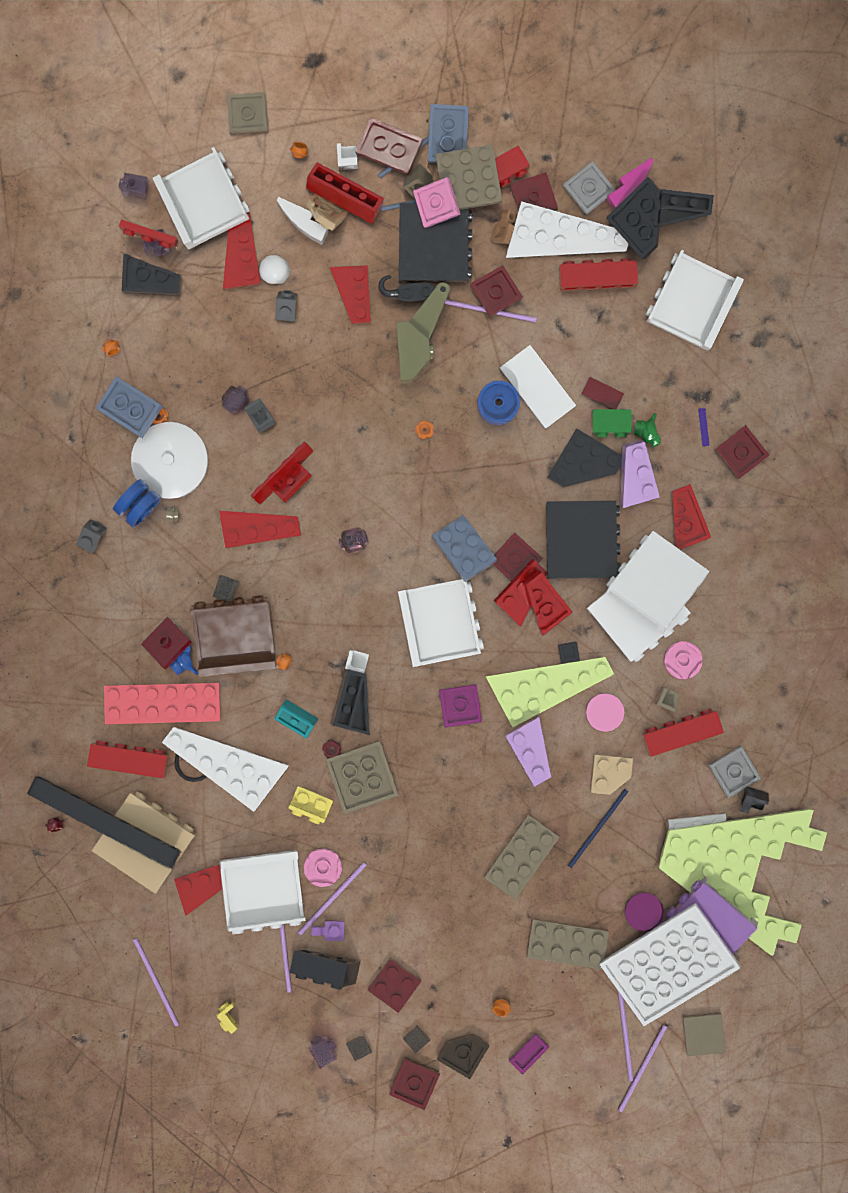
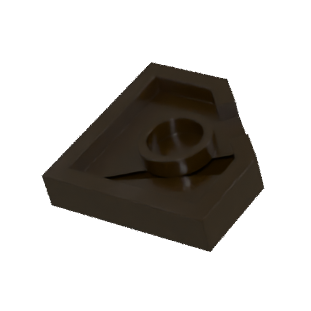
[437,1035,489,1079]

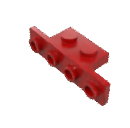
[251,442,313,505]

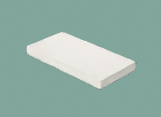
[499,345,576,429]

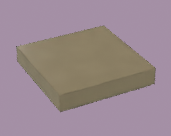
[227,92,268,134]
[683,1013,726,1056]

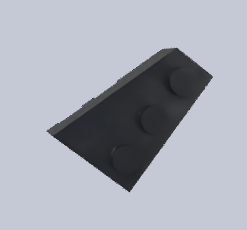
[660,189,714,226]
[330,669,370,735]
[289,948,361,990]

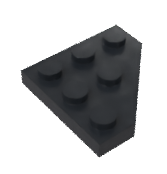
[606,177,662,260]
[547,428,622,488]

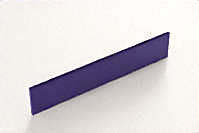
[698,408,710,447]

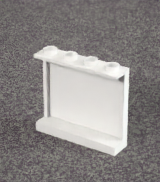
[153,147,250,250]
[646,250,744,351]
[606,531,709,634]
[398,579,484,667]
[586,591,690,662]
[219,850,306,934]

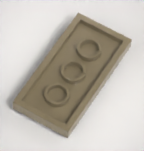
[484,815,560,900]
[527,919,609,970]

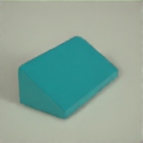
[274,699,318,739]

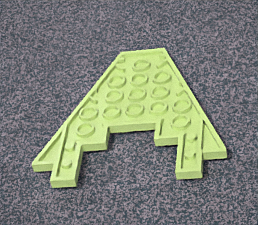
[658,809,827,956]

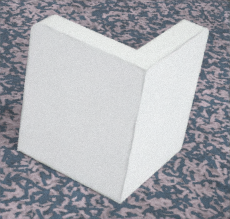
[337,143,358,170]
[345,650,369,673]

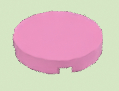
[664,641,702,679]
[586,693,624,732]
[304,848,342,887]

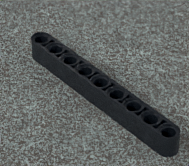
[27,776,182,869]

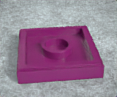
[439,684,482,728]

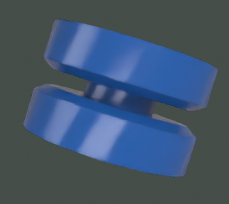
[477,381,520,426]
[113,479,161,528]

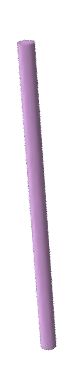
[445,299,537,322]
[298,862,367,935]
[280,924,292,993]
[133,938,179,1027]
[618,991,633,1081]
[618,1025,667,1112]

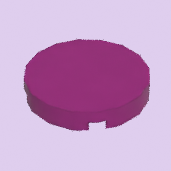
[625,893,664,932]

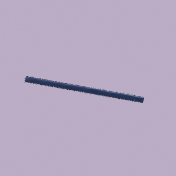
[568,789,628,868]

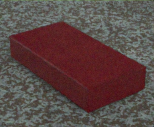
[581,377,624,409]

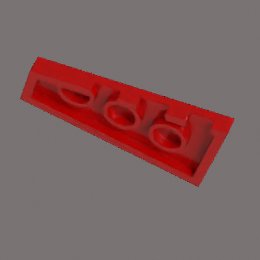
[223,209,261,290]
[219,510,301,548]

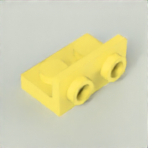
[289,786,333,824]

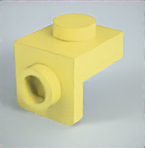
[217,1001,239,1034]

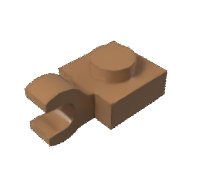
[491,210,517,244]

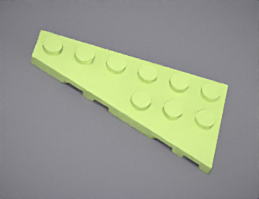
[486,657,614,728]

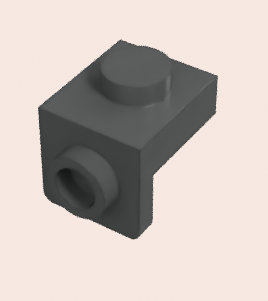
[275,290,297,322]
[244,398,276,433]
[76,519,107,554]

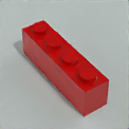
[495,145,530,188]
[306,162,384,224]
[559,258,638,291]
[642,708,724,757]
[87,740,169,778]

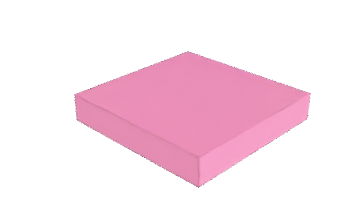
[413,177,461,228]

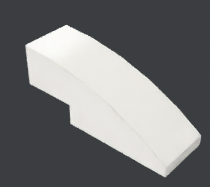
[277,197,329,245]

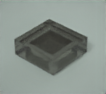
[403,1025,430,1053]
[346,1034,372,1061]

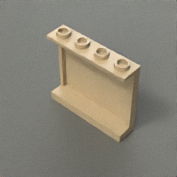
[92,791,196,894]

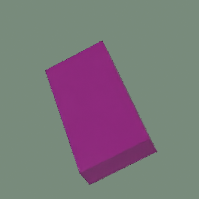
[509,1032,549,1075]

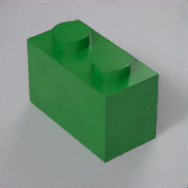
[591,409,632,438]

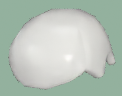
[259,255,290,284]

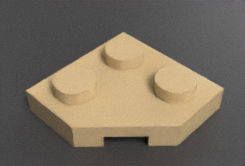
[306,194,348,231]
[590,754,633,795]

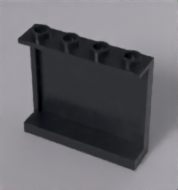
[399,203,472,284]
[546,501,621,579]

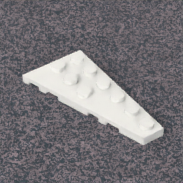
[506,202,628,258]
[162,727,289,812]

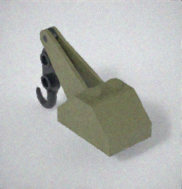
[378,275,450,385]

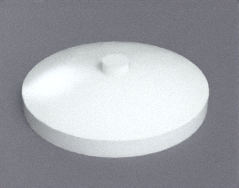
[131,422,208,499]

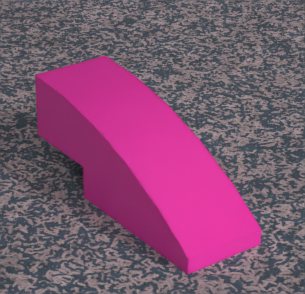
[606,157,654,210]

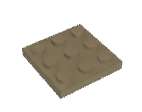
[436,145,502,210]
[326,741,399,814]

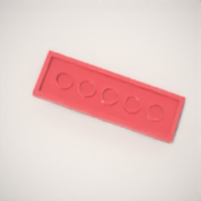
[104,683,221,724]

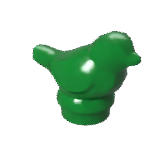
[633,413,661,448]

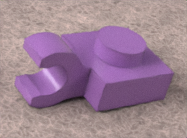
[311,920,344,941]

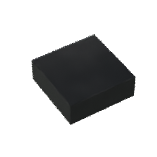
[558,642,580,664]

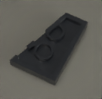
[121,253,181,295]

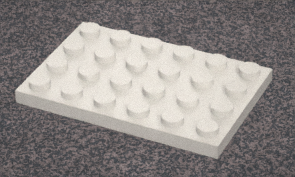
[599,903,741,1026]

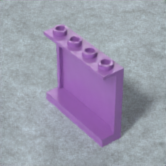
[656,877,758,954]

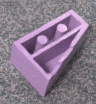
[619,440,660,508]
[505,716,551,787]

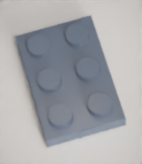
[427,104,469,163]
[96,376,163,439]
[432,515,497,582]

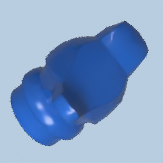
[170,645,198,675]

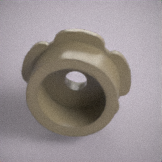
[166,505,179,524]

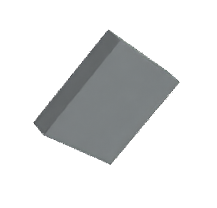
[563,161,616,215]
[708,745,761,798]

